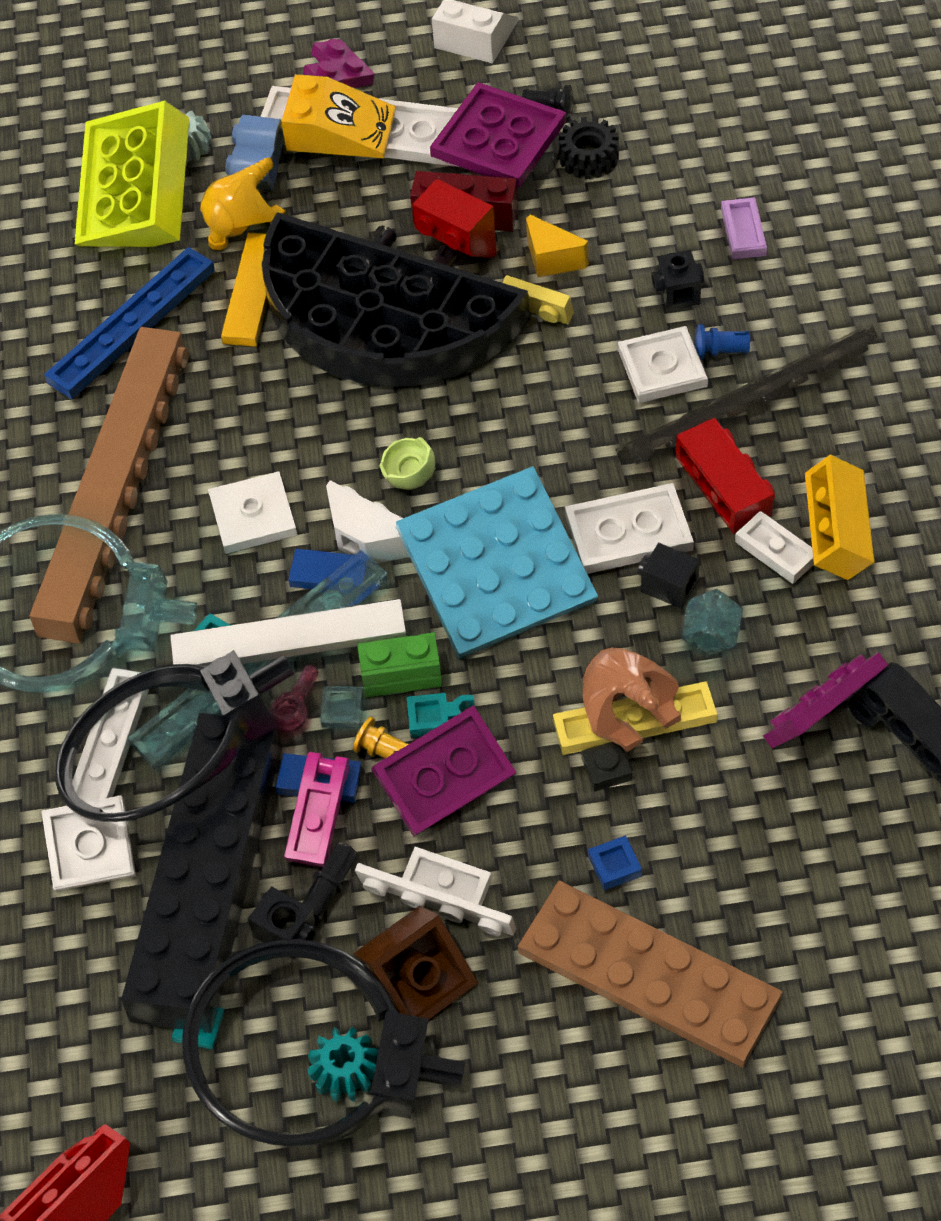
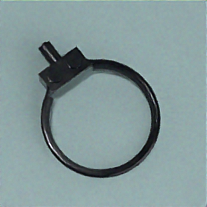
[55,650,295,822]
[182,939,465,1147]

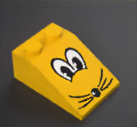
[281,74,396,158]

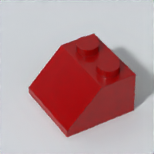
[412,179,497,258]

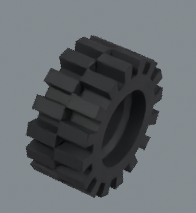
[558,117,619,179]

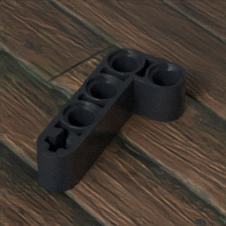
[848,662,941,783]

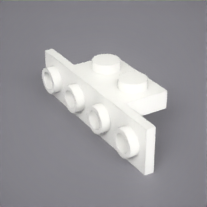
[355,847,516,936]

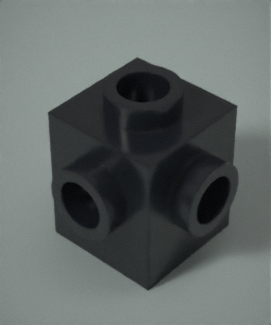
[651,250,704,311]

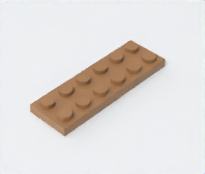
[518,880,783,1068]

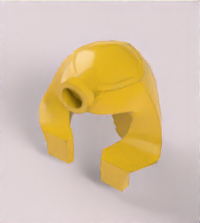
[200,157,286,250]

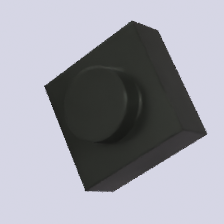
[581,742,632,792]

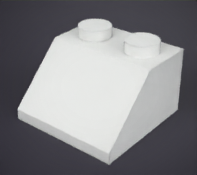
[432,0,518,63]

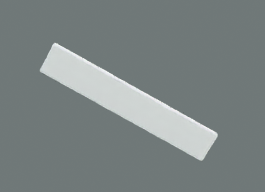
[171,599,406,667]

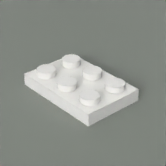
[565,483,694,574]

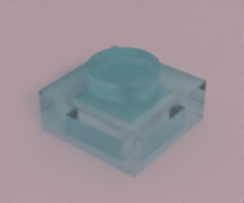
[320,686,364,728]

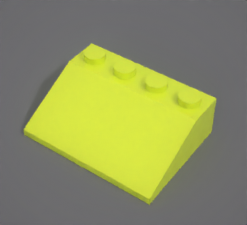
[75,100,189,247]

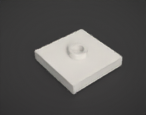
[618,326,708,403]
[208,471,297,554]
[41,795,136,892]

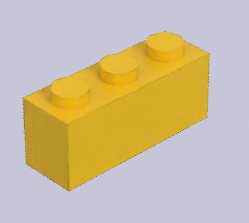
[805,455,874,580]

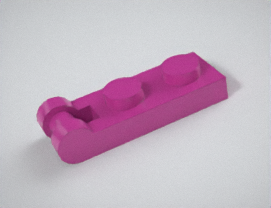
[284,752,350,867]

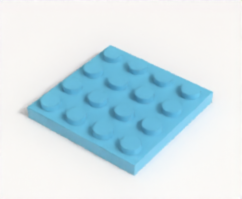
[396,466,598,659]

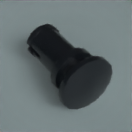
[522,85,574,118]

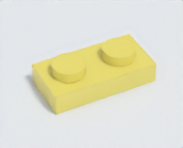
[502,275,574,325]

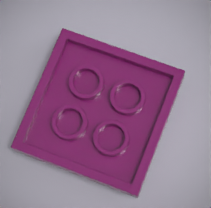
[430,82,566,188]

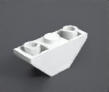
[326,480,410,564]

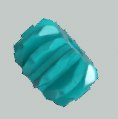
[308,1027,379,1103]

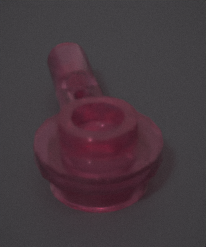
[270,665,319,733]

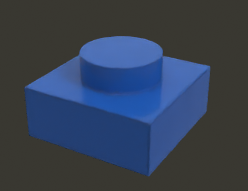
[588,835,642,891]

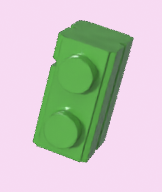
[357,632,442,698]

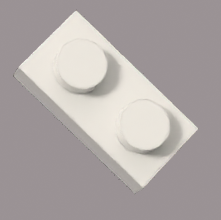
[735,511,814,584]

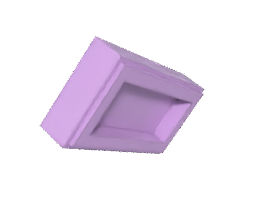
[721,197,767,260]

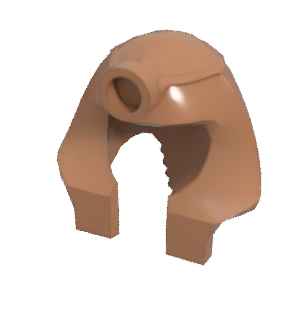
[583,647,681,752]

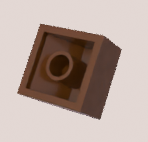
[353,906,478,1020]

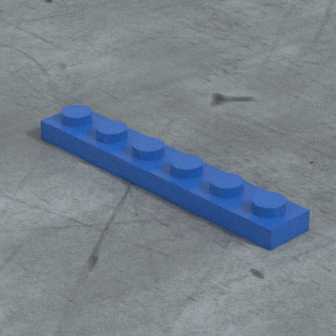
[44,247,215,400]

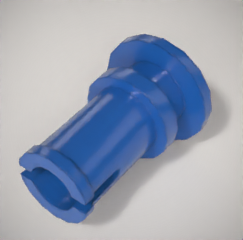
[694,324,750,360]

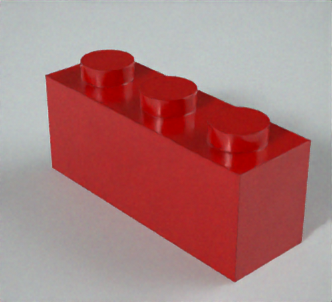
[676,417,775,535]

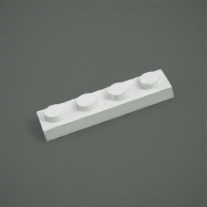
[72,668,149,802]

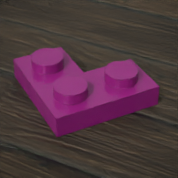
[303,39,375,88]

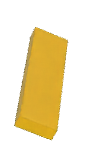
[221,232,268,347]

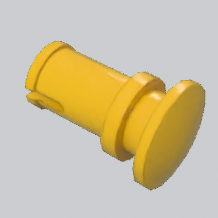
[353,716,409,758]

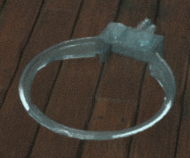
[0,514,198,693]

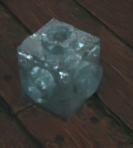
[681,589,743,657]

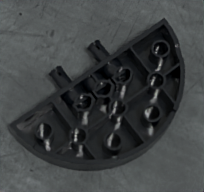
[262,212,530,387]

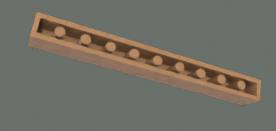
[29,327,189,644]

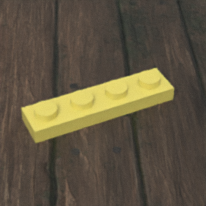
[553,681,717,755]

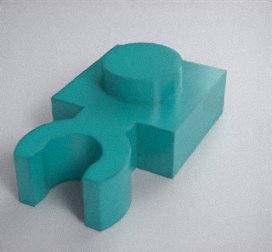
[407,693,475,738]

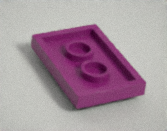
[763,652,888,748]
[371,705,517,837]

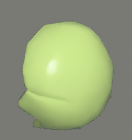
[379,437,435,490]

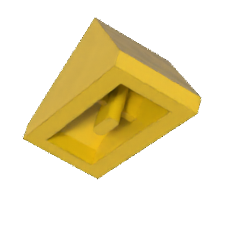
[526,215,589,278]

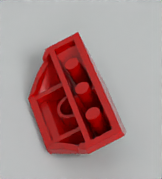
[0,1124,130,1221]

